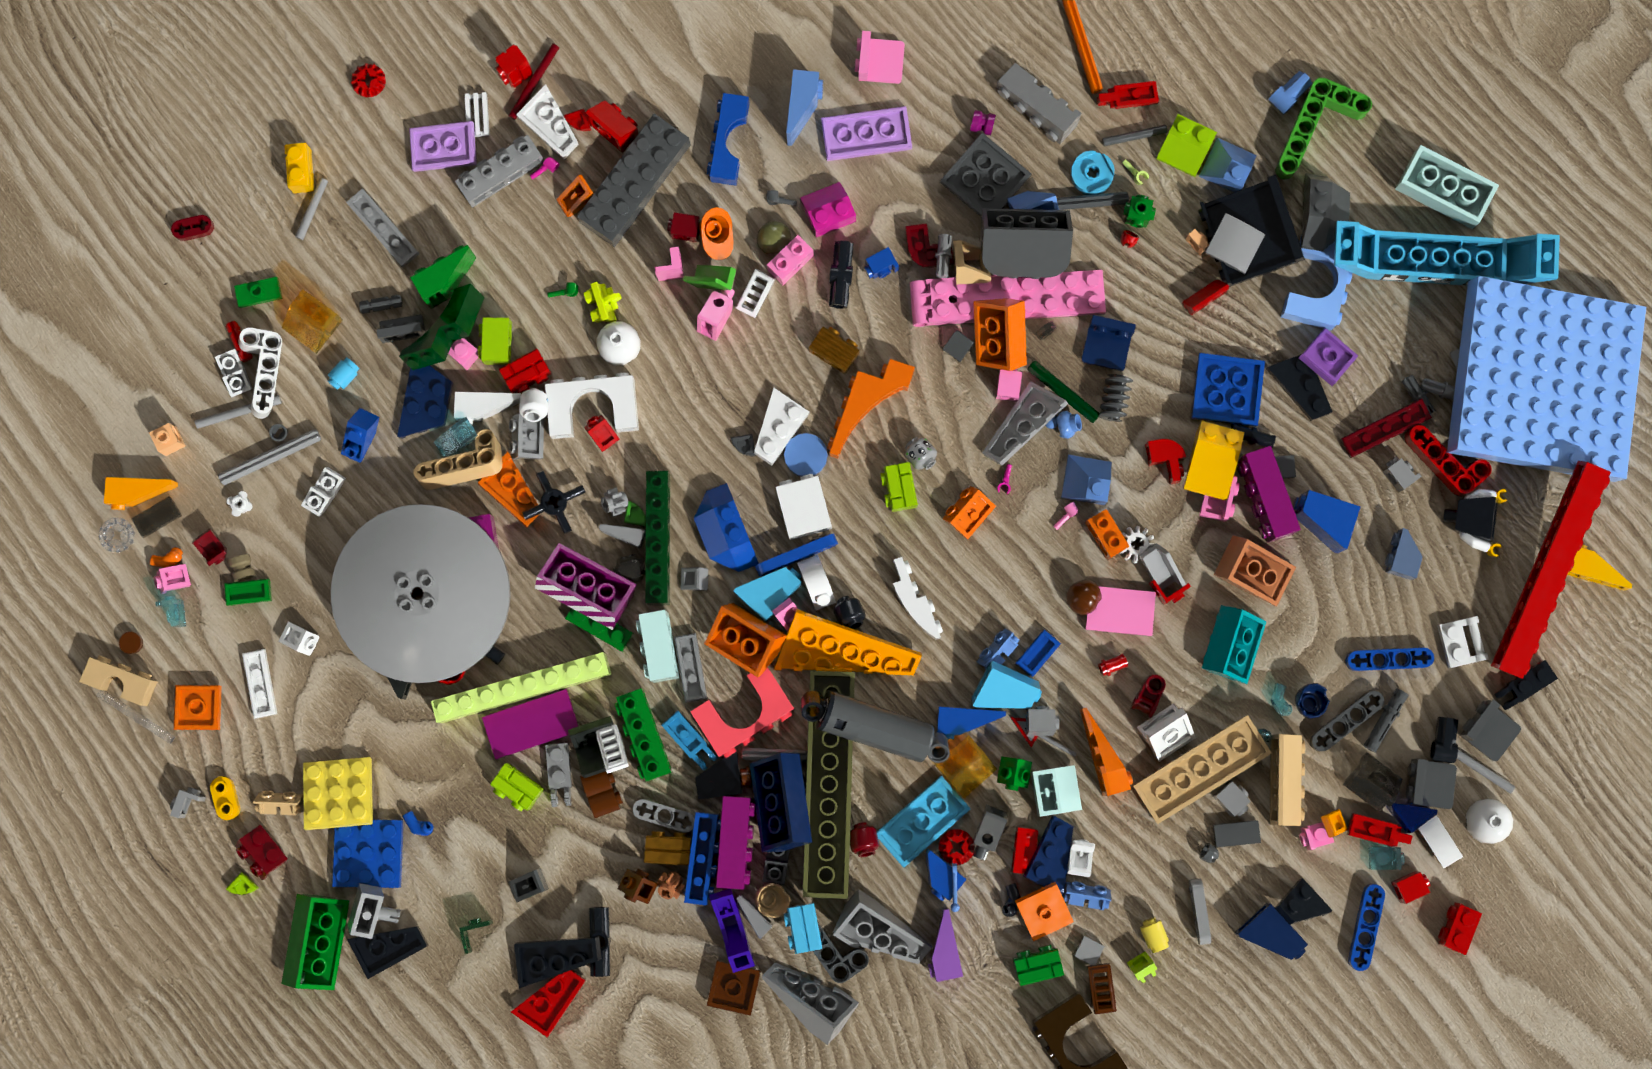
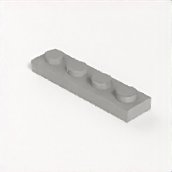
[346,188,419,268]

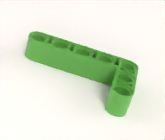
[1275,78,1372,180]

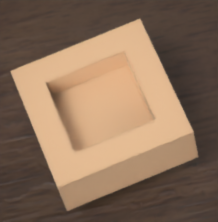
[1185,229,1209,255]

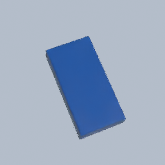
[1015,630,1061,677]

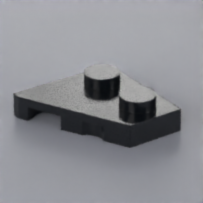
[695,752,743,800]

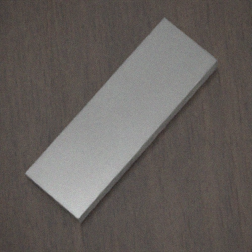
[674,633,708,703]

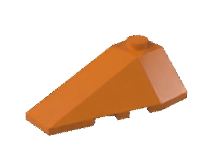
[1080,708,1133,796]

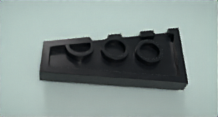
[514,936,602,989]

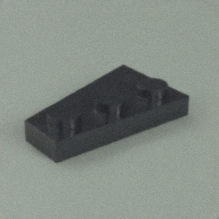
[1266,354,1333,421]
[347,926,429,979]

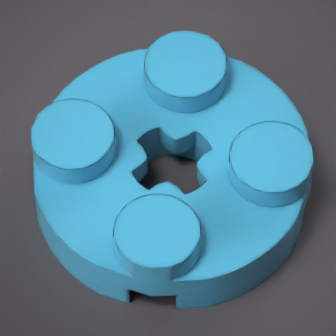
[1071,150,1115,195]

